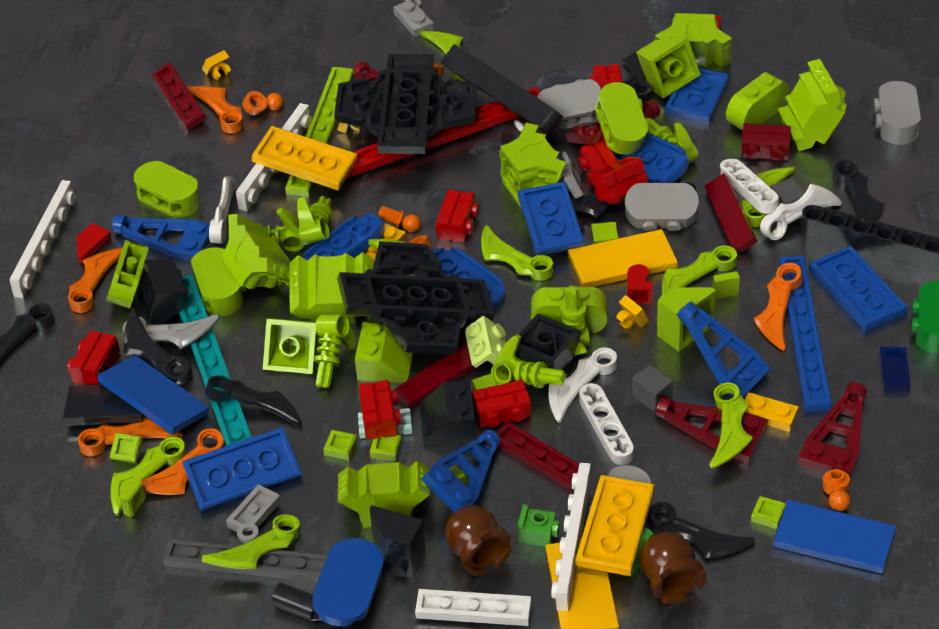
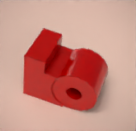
[627,264,653,304]

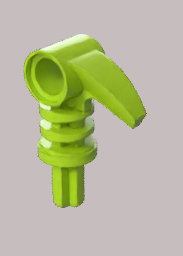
[648,118,698,164]
[297,196,333,245]
[259,208,304,252]
[560,285,590,355]
[314,314,355,388]
[491,334,566,388]

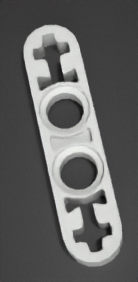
[720,159,779,214]
[579,383,634,465]

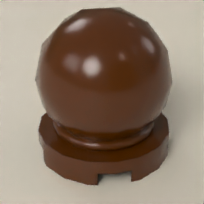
[444,505,513,576]
[640,531,707,604]

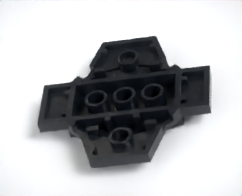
[334,54,477,154]
[337,241,495,354]

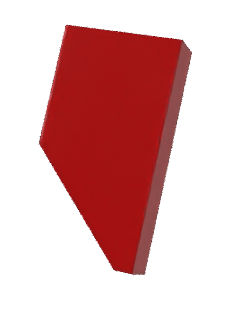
[76,223,112,264]

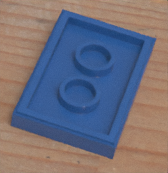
[665,68,730,124]
[517,181,585,256]

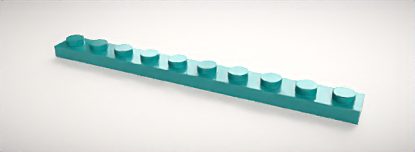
[179,274,251,446]

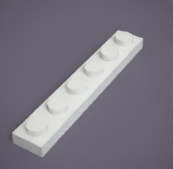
[236,103,312,211]
[9,180,76,298]
[551,463,591,611]

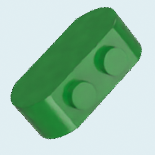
[911,281,939,354]

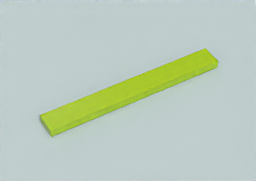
[285,67,355,197]

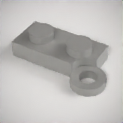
[393,0,434,37]
[561,151,584,199]
[226,484,281,543]

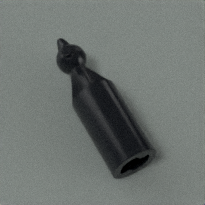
[271,582,353,627]

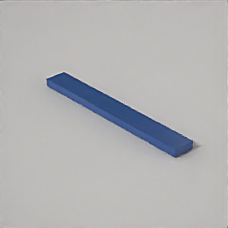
[779,256,832,412]

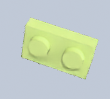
[465,316,506,367]

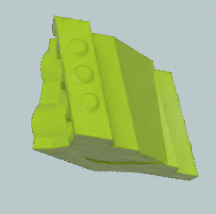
[655,13,732,67]
[777,59,846,151]
[499,123,567,207]
[221,214,290,289]
[289,252,373,324]
[338,461,430,528]

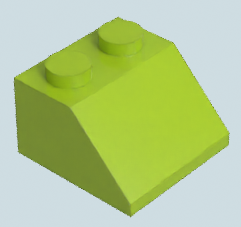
[636,36,701,98]
[657,287,716,351]
[263,318,322,374]
[355,322,414,383]

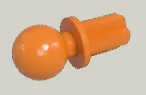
[378,206,421,232]

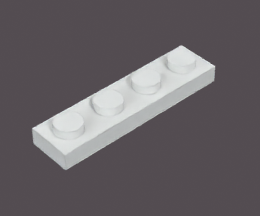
[415,589,531,626]

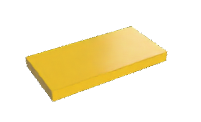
[251,126,358,190]
[568,229,678,287]
[575,475,655,576]
[545,543,619,629]

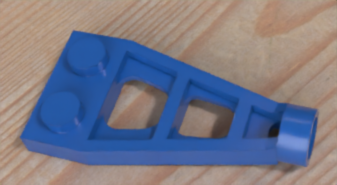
[112,214,210,262]
[676,301,771,398]
[421,430,501,512]

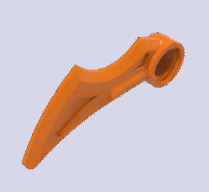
[187,86,244,134]
[68,248,122,313]
[753,263,803,351]
[78,414,183,457]
[140,428,224,495]

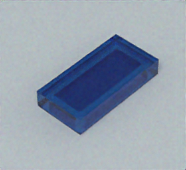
[879,347,911,391]

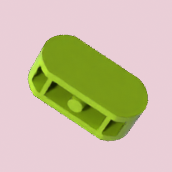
[726,72,789,130]
[595,82,649,154]
[134,161,201,218]
[106,239,149,309]
[191,247,246,316]
[531,287,607,333]

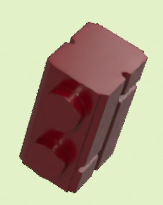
[741,123,791,160]

